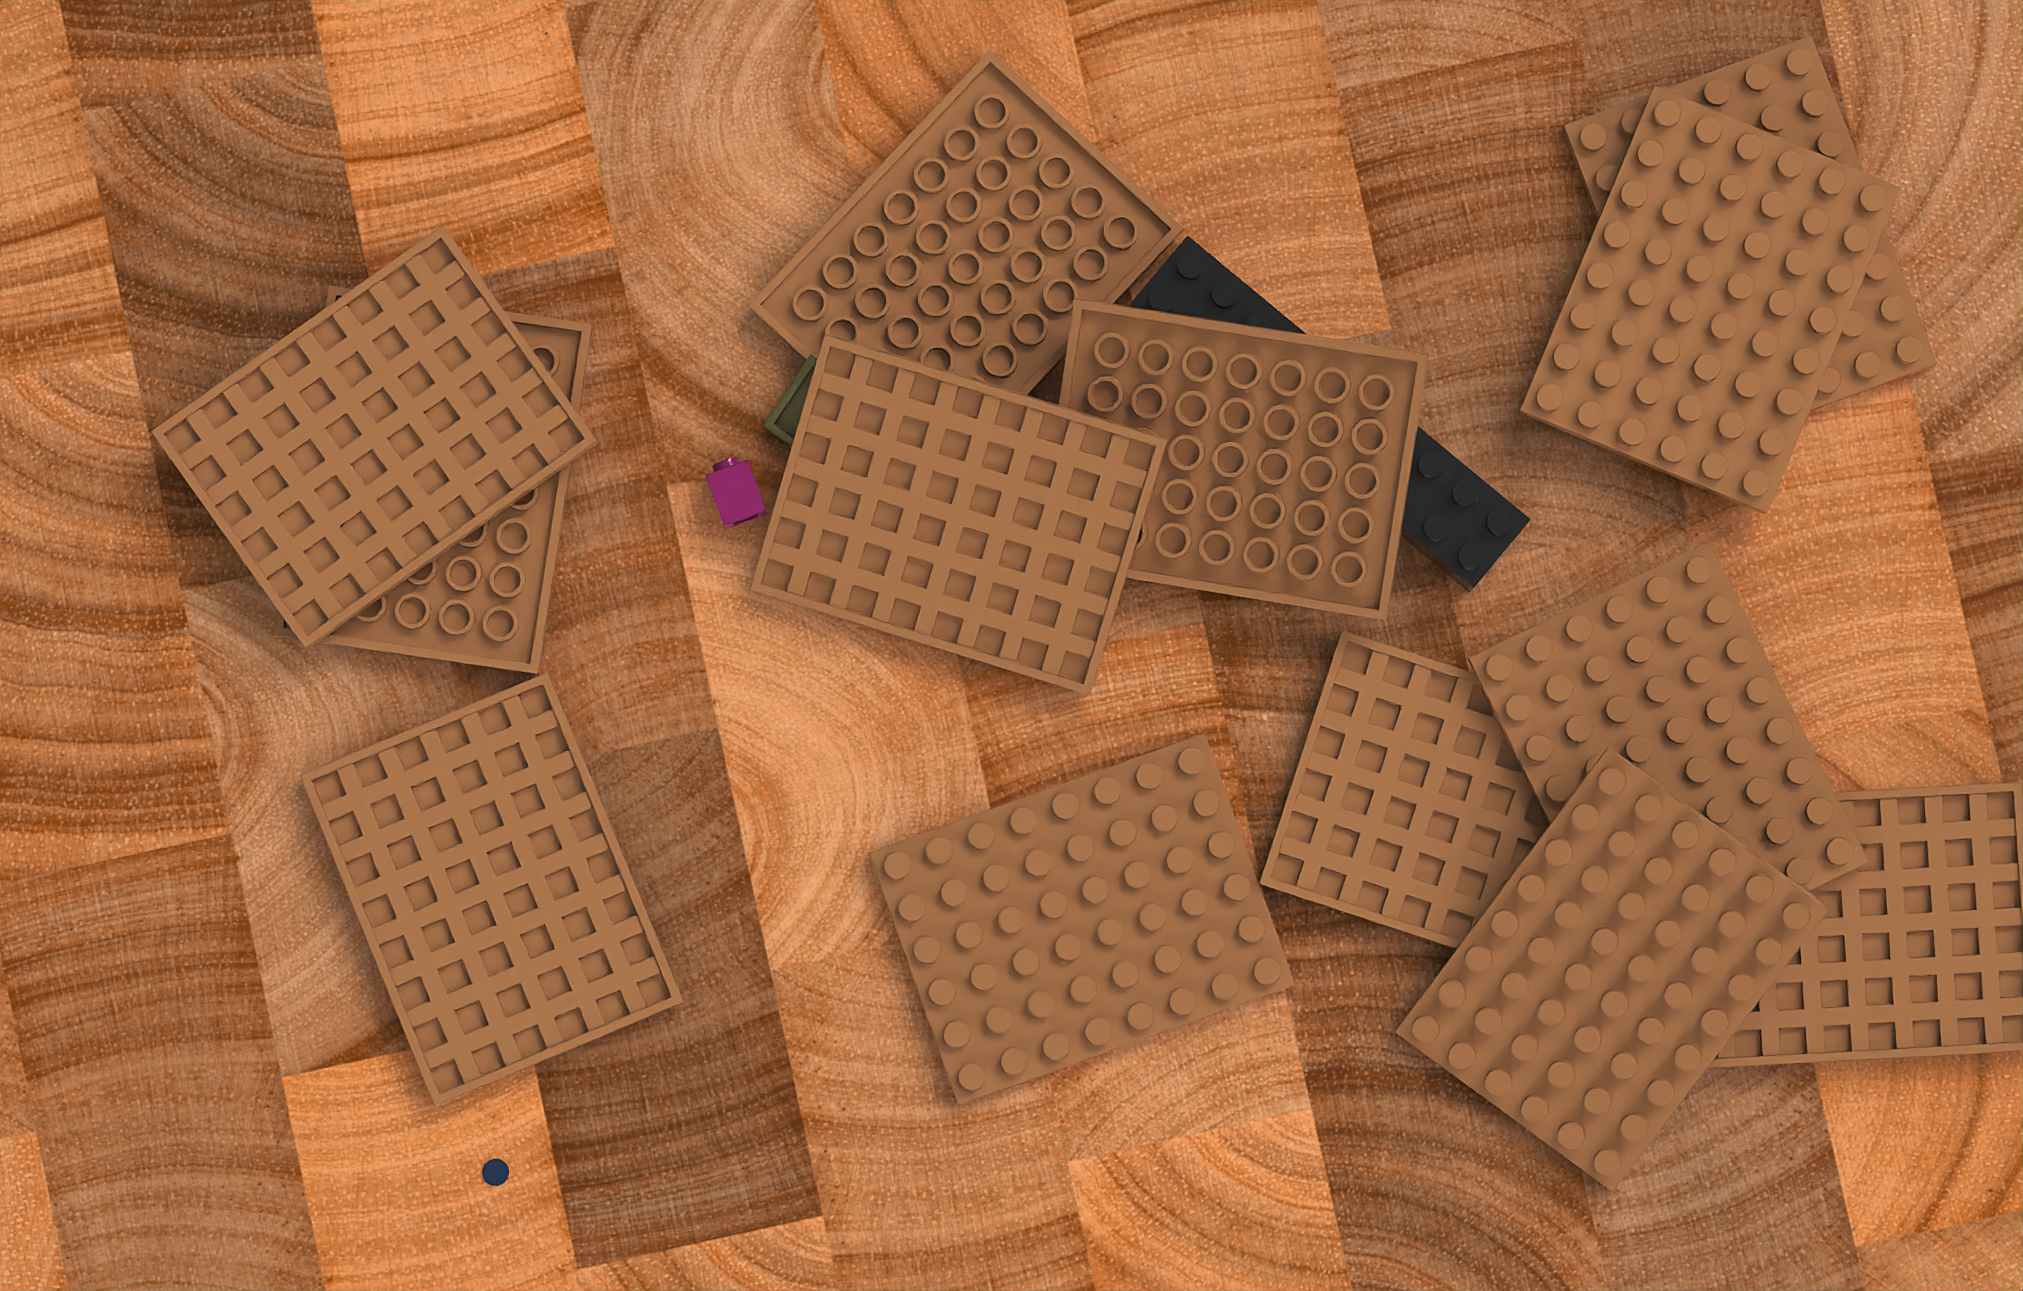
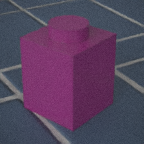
[706,457,767,530]

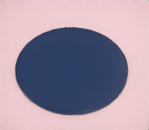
[482,1159,509,1186]

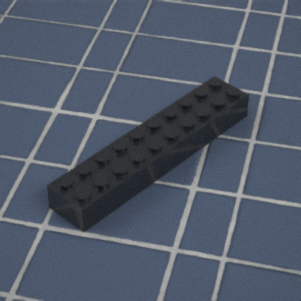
[1130,236,1531,592]

